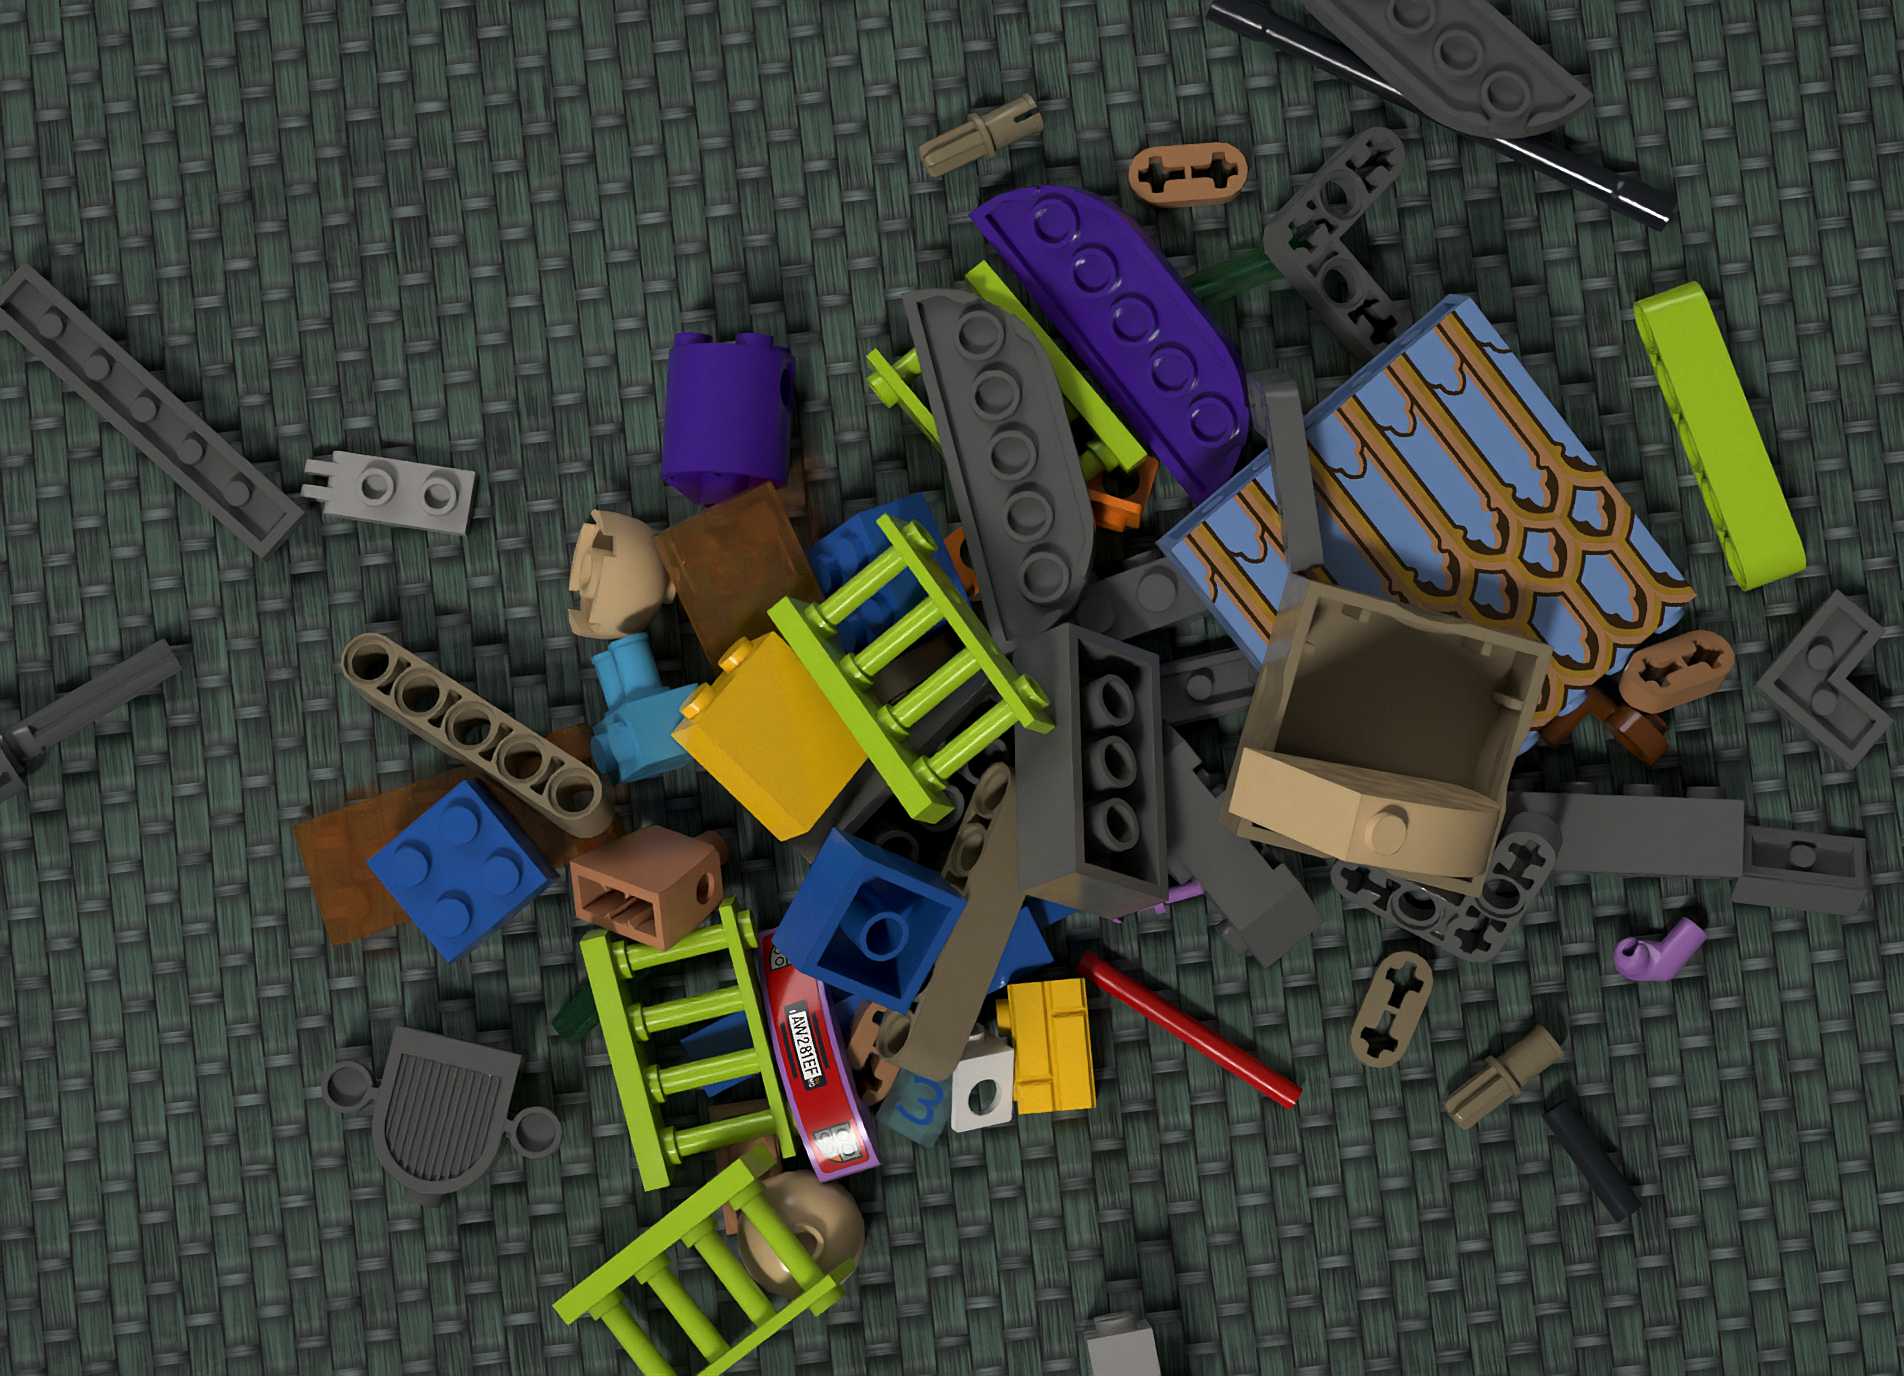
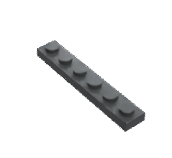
[0,261,309,562]

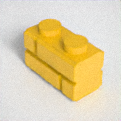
[995,978,1096,1114]

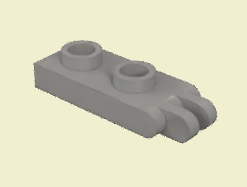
[300,451,478,537]

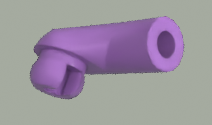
[1613,917,1708,981]

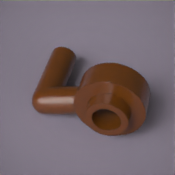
[1538,683,1670,766]

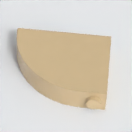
[1228,747,1501,877]

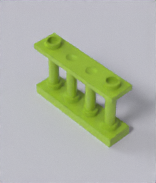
[865,260,1147,483]
[767,513,1056,824]
[579,895,801,1192]
[552,1142,857,1376]

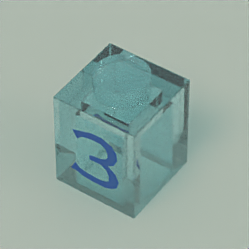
[874,1068,953,1150]

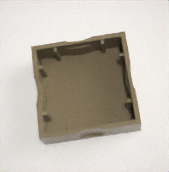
[1216,572,1554,898]

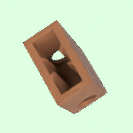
[570,825,729,952]

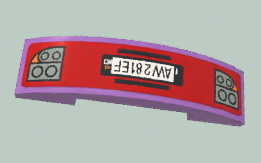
[757,927,884,1183]

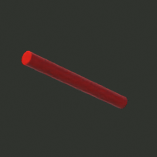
[1074,949,1303,1110]

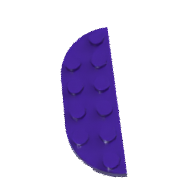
[968,185,1252,507]

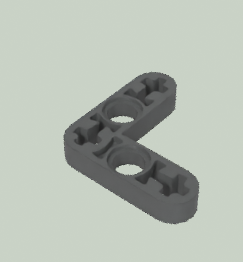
[1263,126,1408,363]
[1246,368,1324,573]
[1330,812,1563,963]

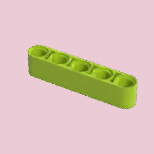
[1633,281,1807,592]

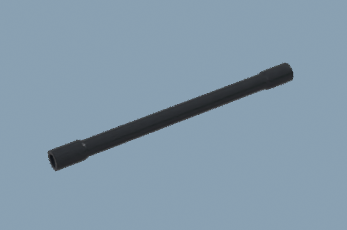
[1206,0,1678,233]

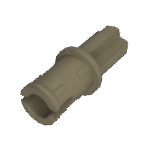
[918,93,1044,178]
[1443,1023,1565,1130]

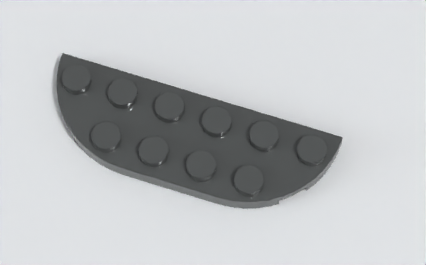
[1300,0,1594,139]
[901,288,1096,659]

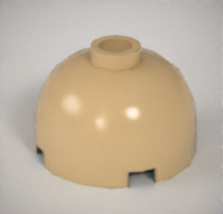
[568,509,678,639]
[737,1169,865,1300]

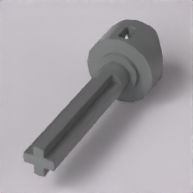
[0,638,183,804]

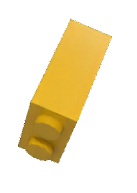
[670,631,868,842]

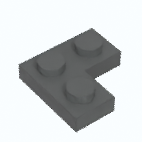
[1751,589,1895,770]

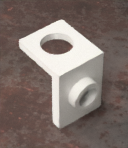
[951,1022,1014,1133]

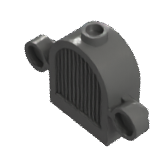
[321,1025,564,1209]

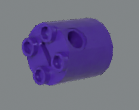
[661,332,796,511]

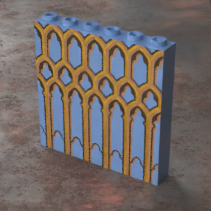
[1155,294,1697,756]

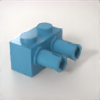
[591,632,699,788]

